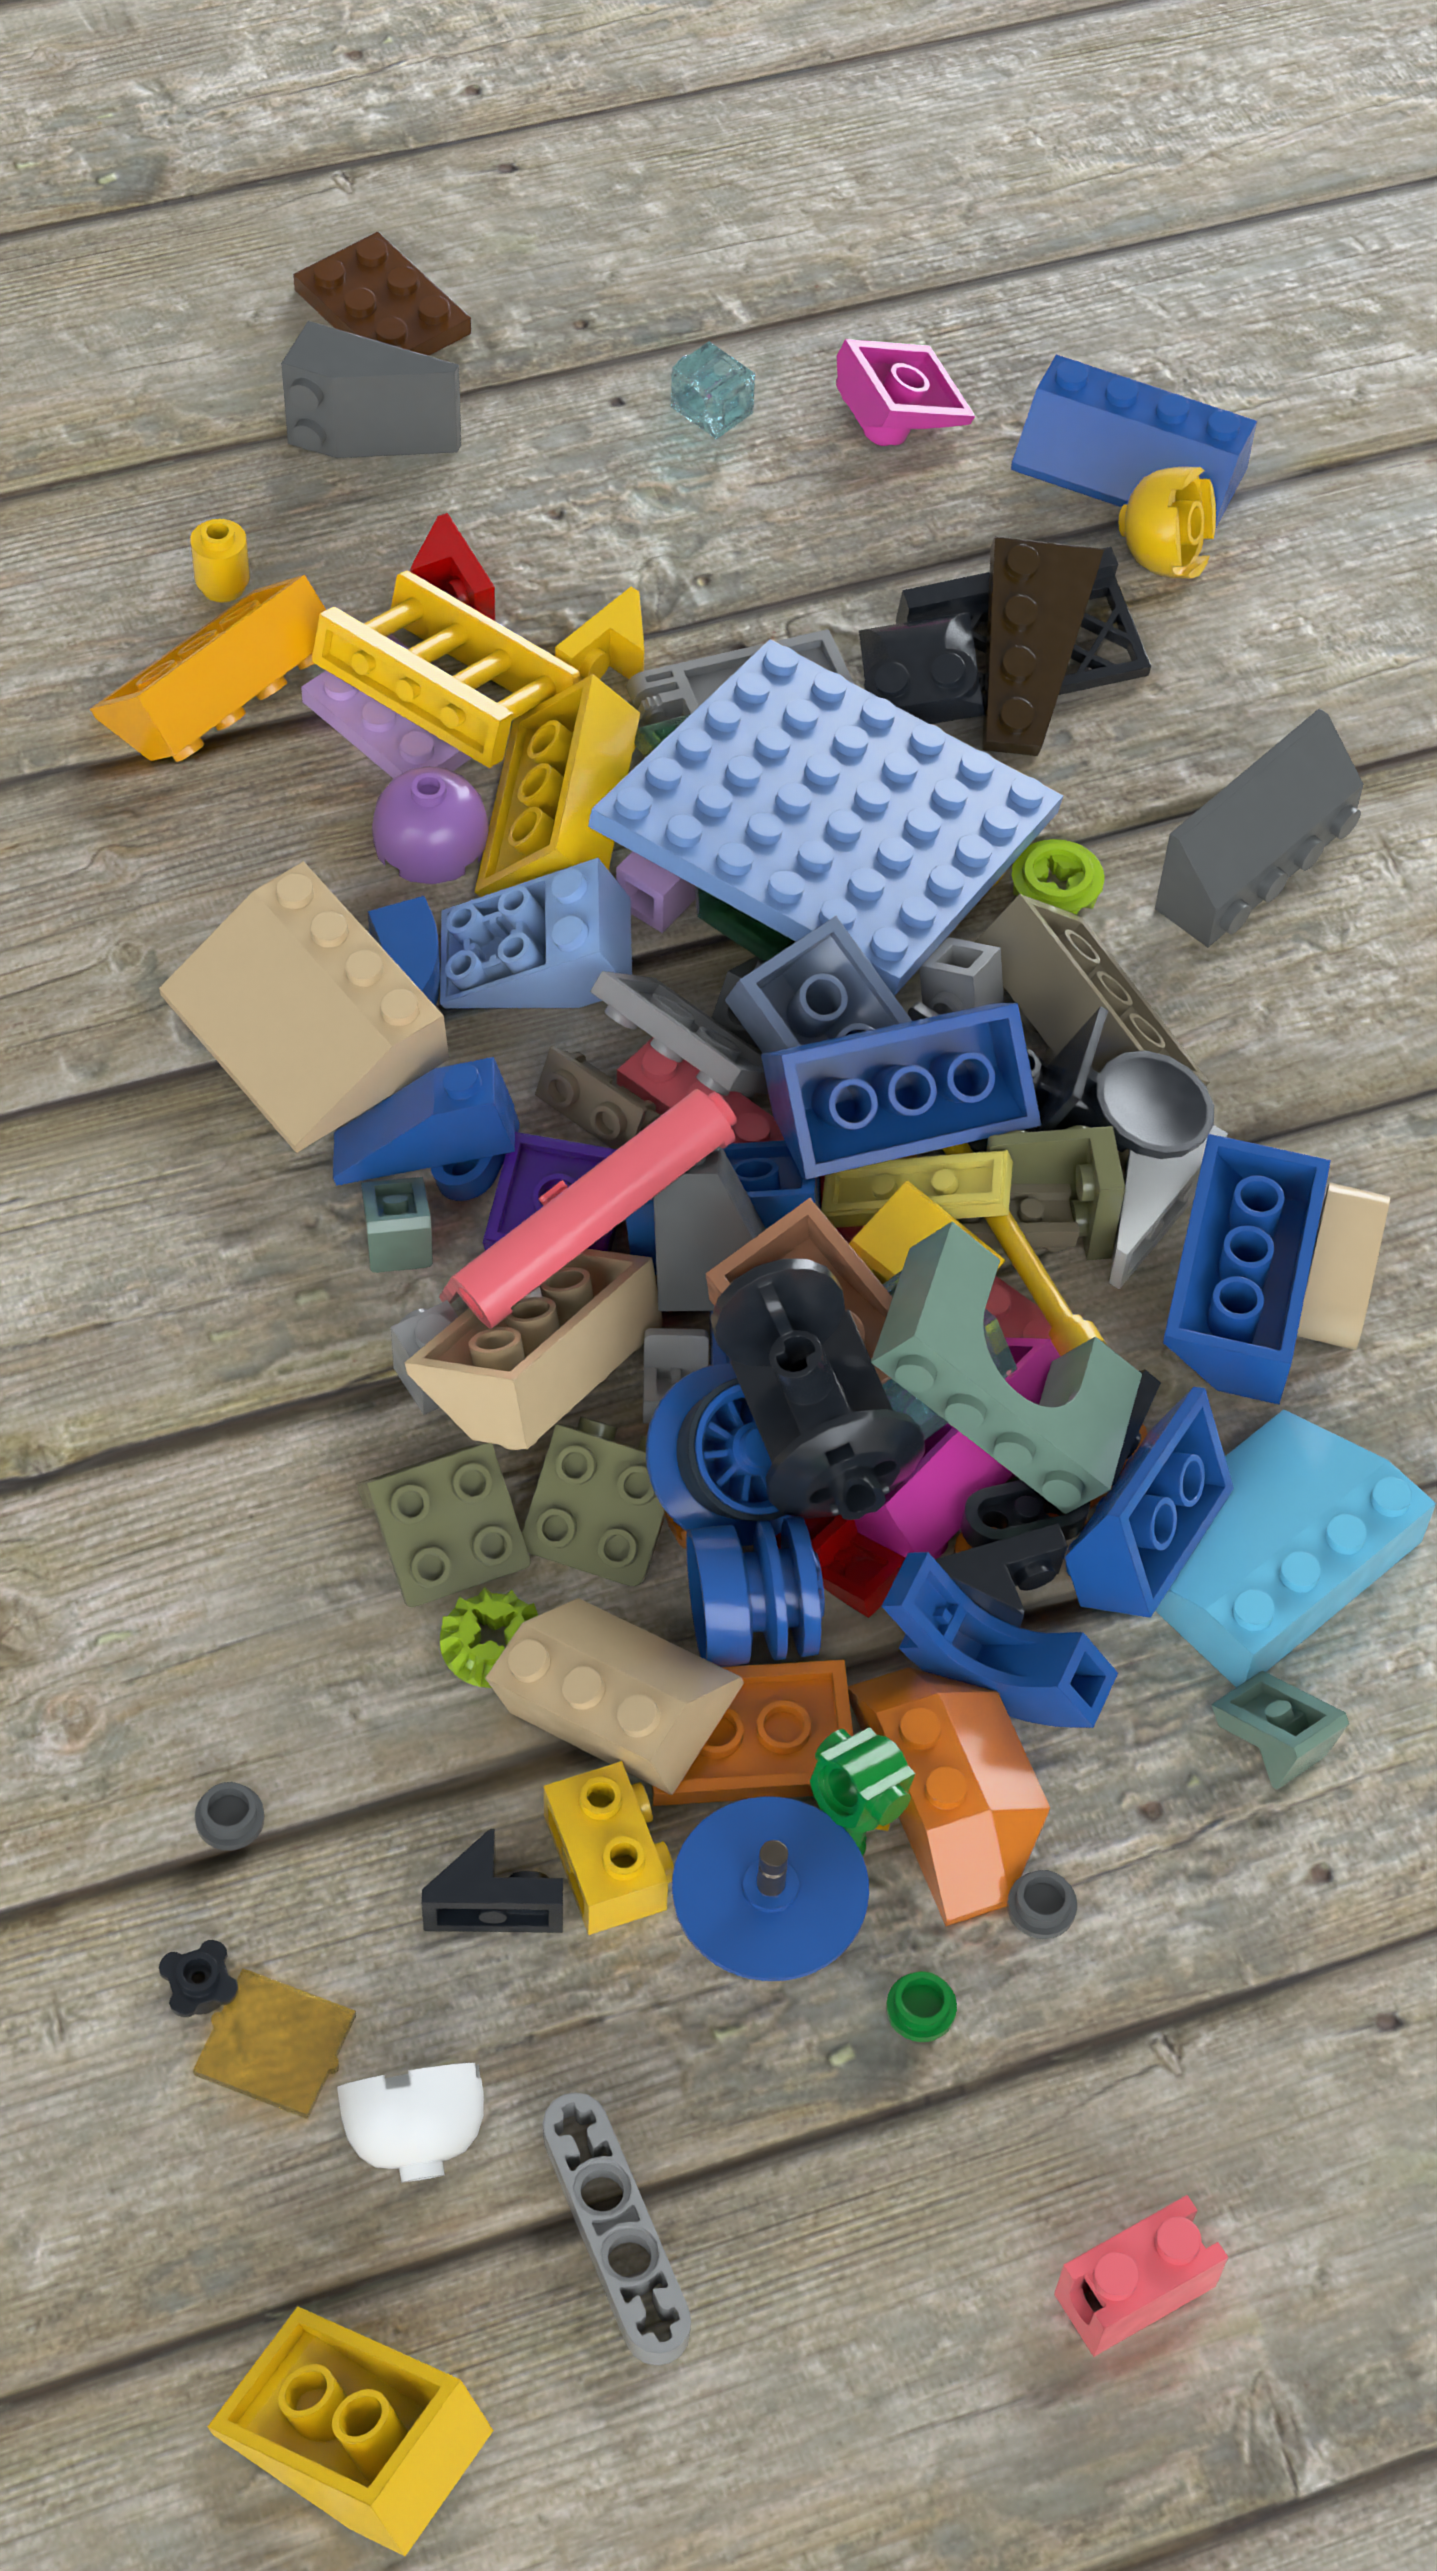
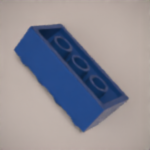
[1011,354,1257,530]
[761,1003,1041,1179]
[1163,1134,1331,1405]

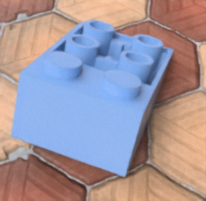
[440,858,632,1008]

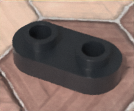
[961,1480,1090,1548]

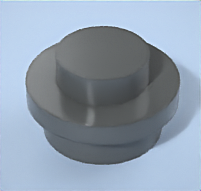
[195,1782,265,1850]
[1007,1870,1077,1939]

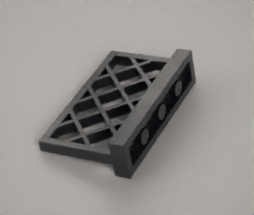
[895,546,1152,708]

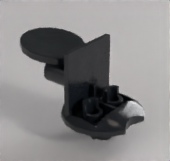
[968,1006,1214,1159]
[711,1259,925,1520]

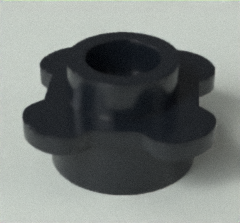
[159,1940,239,2017]

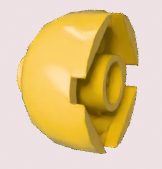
[1118,467,1216,579]

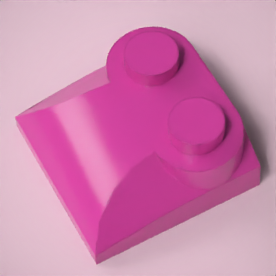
[836,339,975,446]

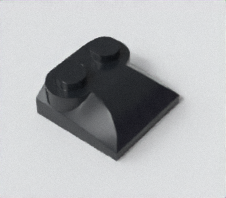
[859,612,985,724]

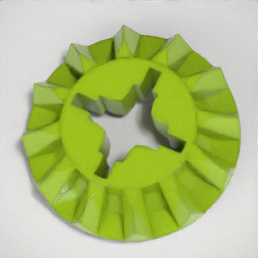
[1011,839,1105,915]
[440,1587,538,1688]

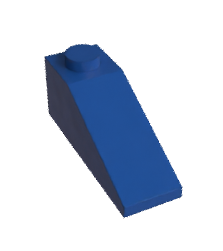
[333,1057,515,1186]

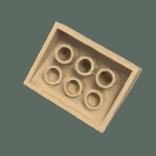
[159,861,449,1153]

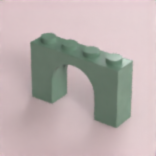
[871,1221,1142,1514]

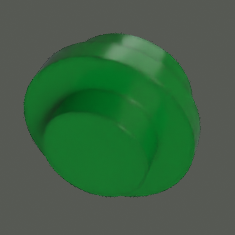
[886,1971,957,2042]

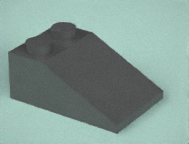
[281,321,461,458]

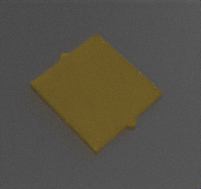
[193,1968,356,2119]

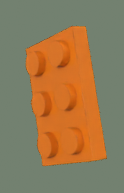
[651,1660,853,1806]

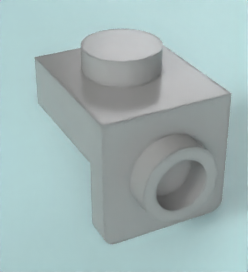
[643,1328,709,1423]

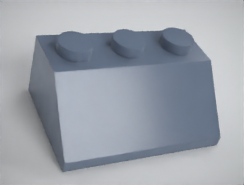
[725,916,912,1054]

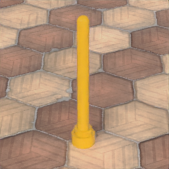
[942,1143,1106,1356]

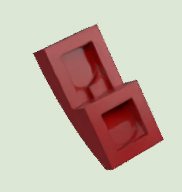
[775,1515,905,1618]

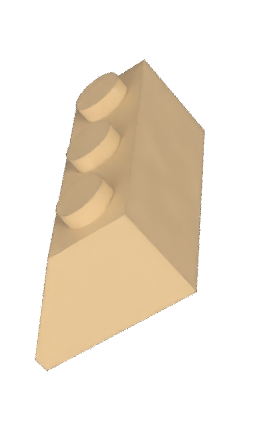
[485,1598,744,1795]

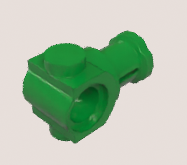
[810,1727,916,1857]

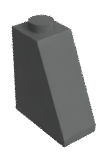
[653,1147,766,1311]

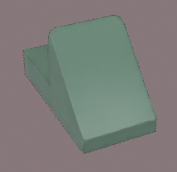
[361,1177,433,1273]
[1211,1671,1349,1790]

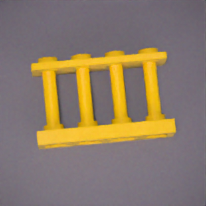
[311,570,580,768]

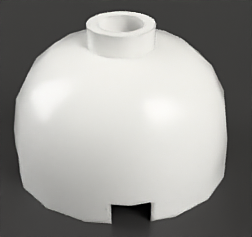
[337,2063,484,2183]

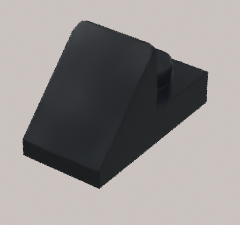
[935,1523,1068,1628]
[421,1829,563,1933]

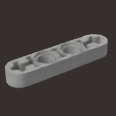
[543,2092,691,2366]

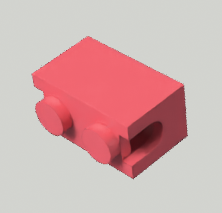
[1054,2195,1228,2357]

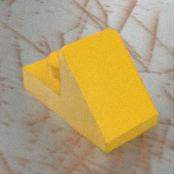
[555,586,645,681]

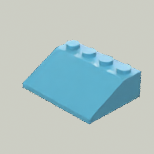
[1155,1409,1436,1688]

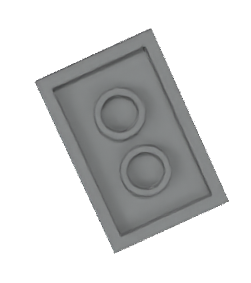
[590,971,769,1097]

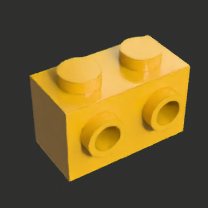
[543,1761,674,1935]

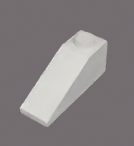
[1109,1126,1228,1289]

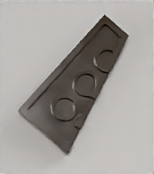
[982,536,1105,756]

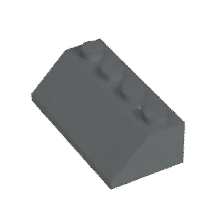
[1155,708,1364,948]

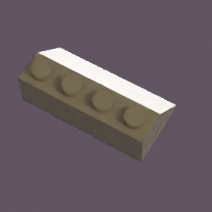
[975,894,1210,1086]

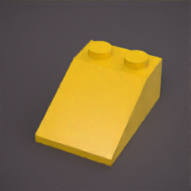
[207,2306,494,2556]

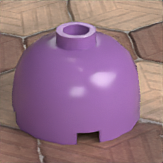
[372,766,489,884]

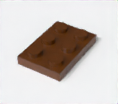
[293,232,471,356]

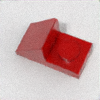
[410,513,495,621]

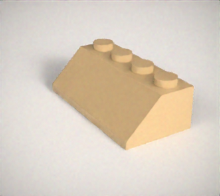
[405,1249,664,1450]

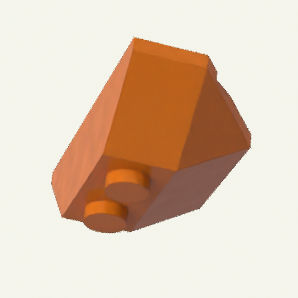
[848,1667,1050,1926]

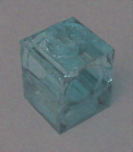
[671,341,755,439]

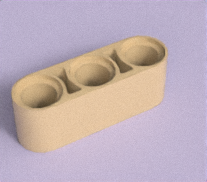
[1297,1182,1390,1350]

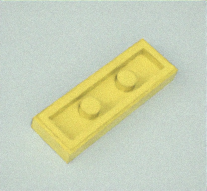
[821,1150,1013,1228]

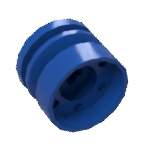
[686,1516,825,1667]

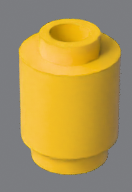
[190,519,250,603]

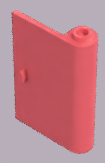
[439,1089,737,1329]

